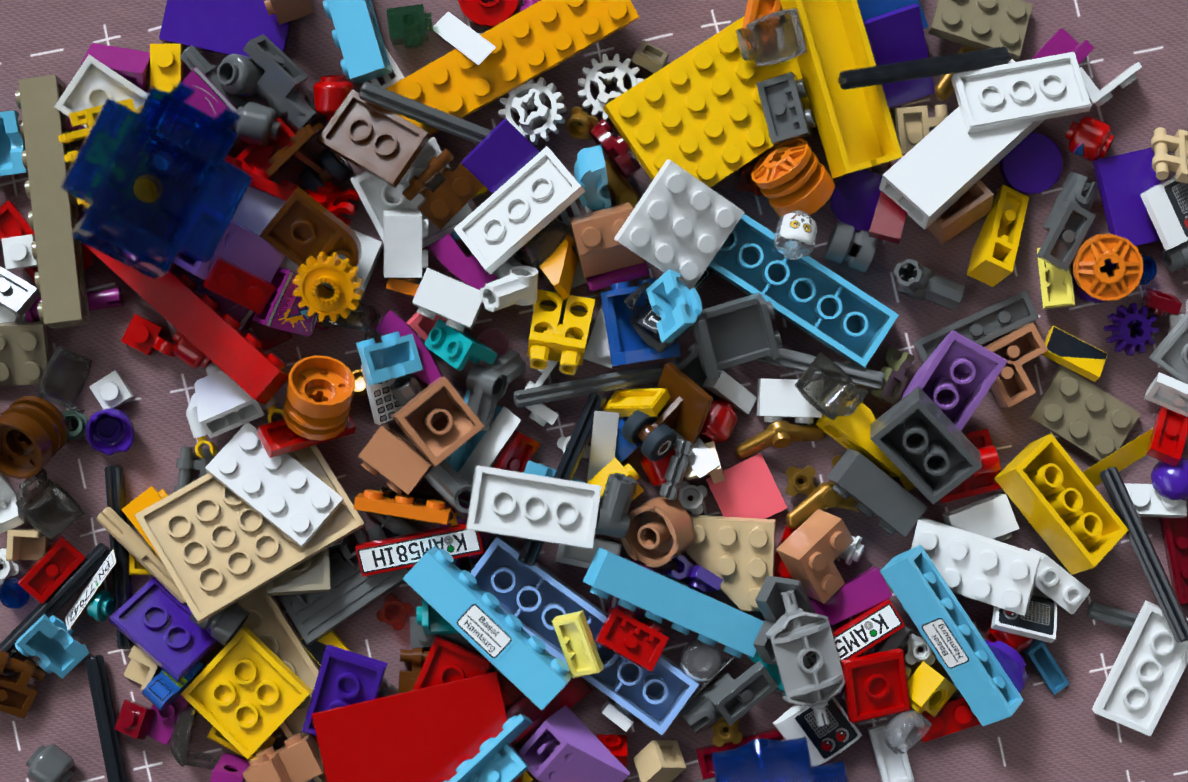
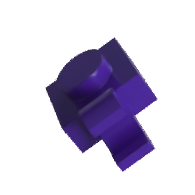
[664,555,723,594]

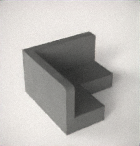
[753,576,817,665]

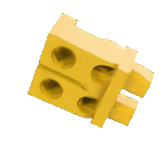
[527,289,595,375]

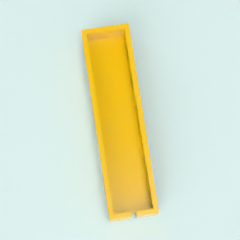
[780,0,903,179]

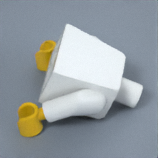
[186,362,283,458]

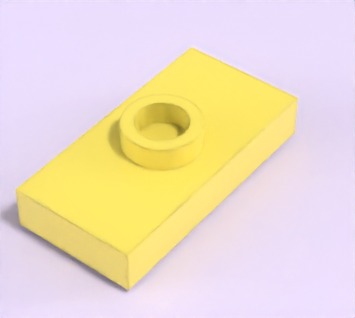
[1037,247,1076,310]
[552,611,604,678]

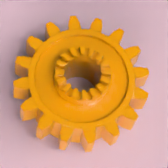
[292,252,364,322]

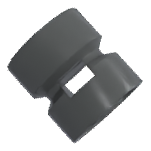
[823,221,879,273]
[189,603,250,646]

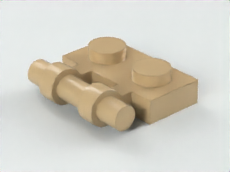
[894,104,948,154]
[1151,127,1188,184]

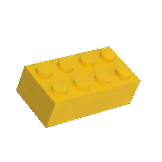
[994,433,1129,575]

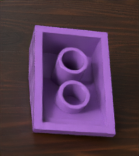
[902,330,1007,431]

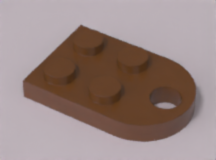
[259,187,362,268]

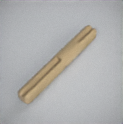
[96,507,186,604]

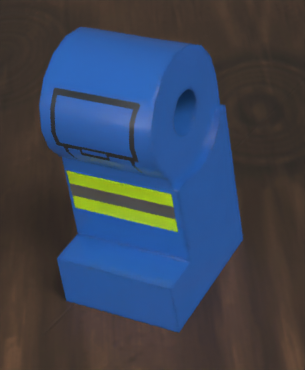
[142,662,204,711]

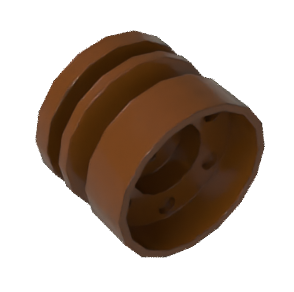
[0,396,69,479]

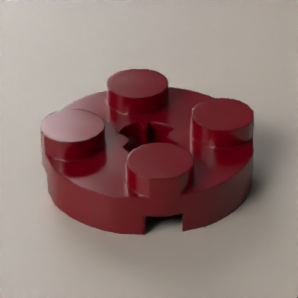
[589,119,642,178]

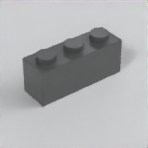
[826,448,927,537]

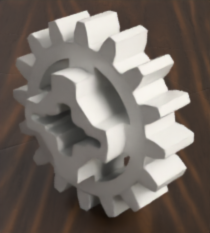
[578,54,644,121]
[498,77,567,145]

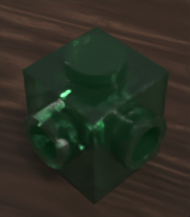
[386,4,434,48]

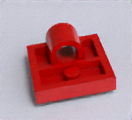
[940,428,1002,503]

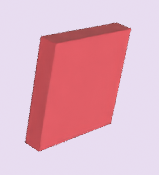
[705,452,787,519]

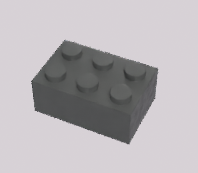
[870,386,982,504]

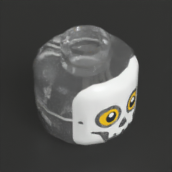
[774,211,818,260]
[679,640,722,682]

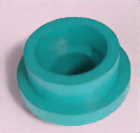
[87,590,114,622]

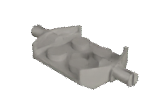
[765,590,846,726]

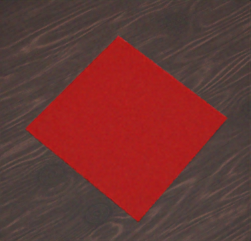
[311,671,521,782]

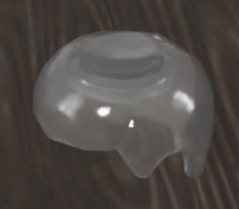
[884,710,932,754]

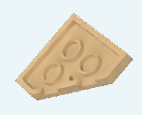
[685,514,776,612]

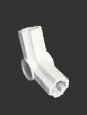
[480,255,538,312]

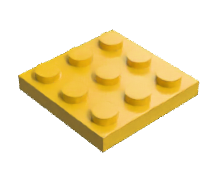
[181,626,313,759]

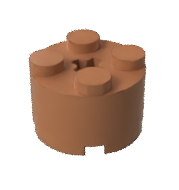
[621,497,695,567]

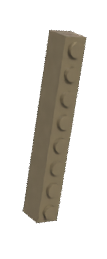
[15,75,90,329]

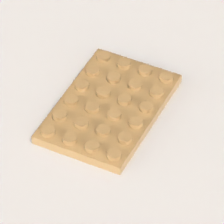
[135,445,365,624]

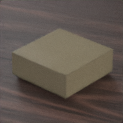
[631,41,670,73]

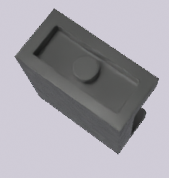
[691,293,782,381]

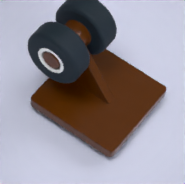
[266,123,353,192]
[622,362,713,462]

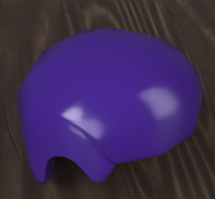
[85,408,135,456]
[1150,457,1188,501]

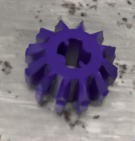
[1103,303,1160,356]

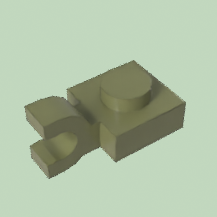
[871,346,915,405]

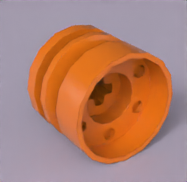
[751,138,835,222]
[1072,233,1143,301]
[283,355,355,440]

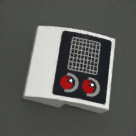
[1140,175,1188,251]
[991,586,1057,643]
[773,697,862,770]

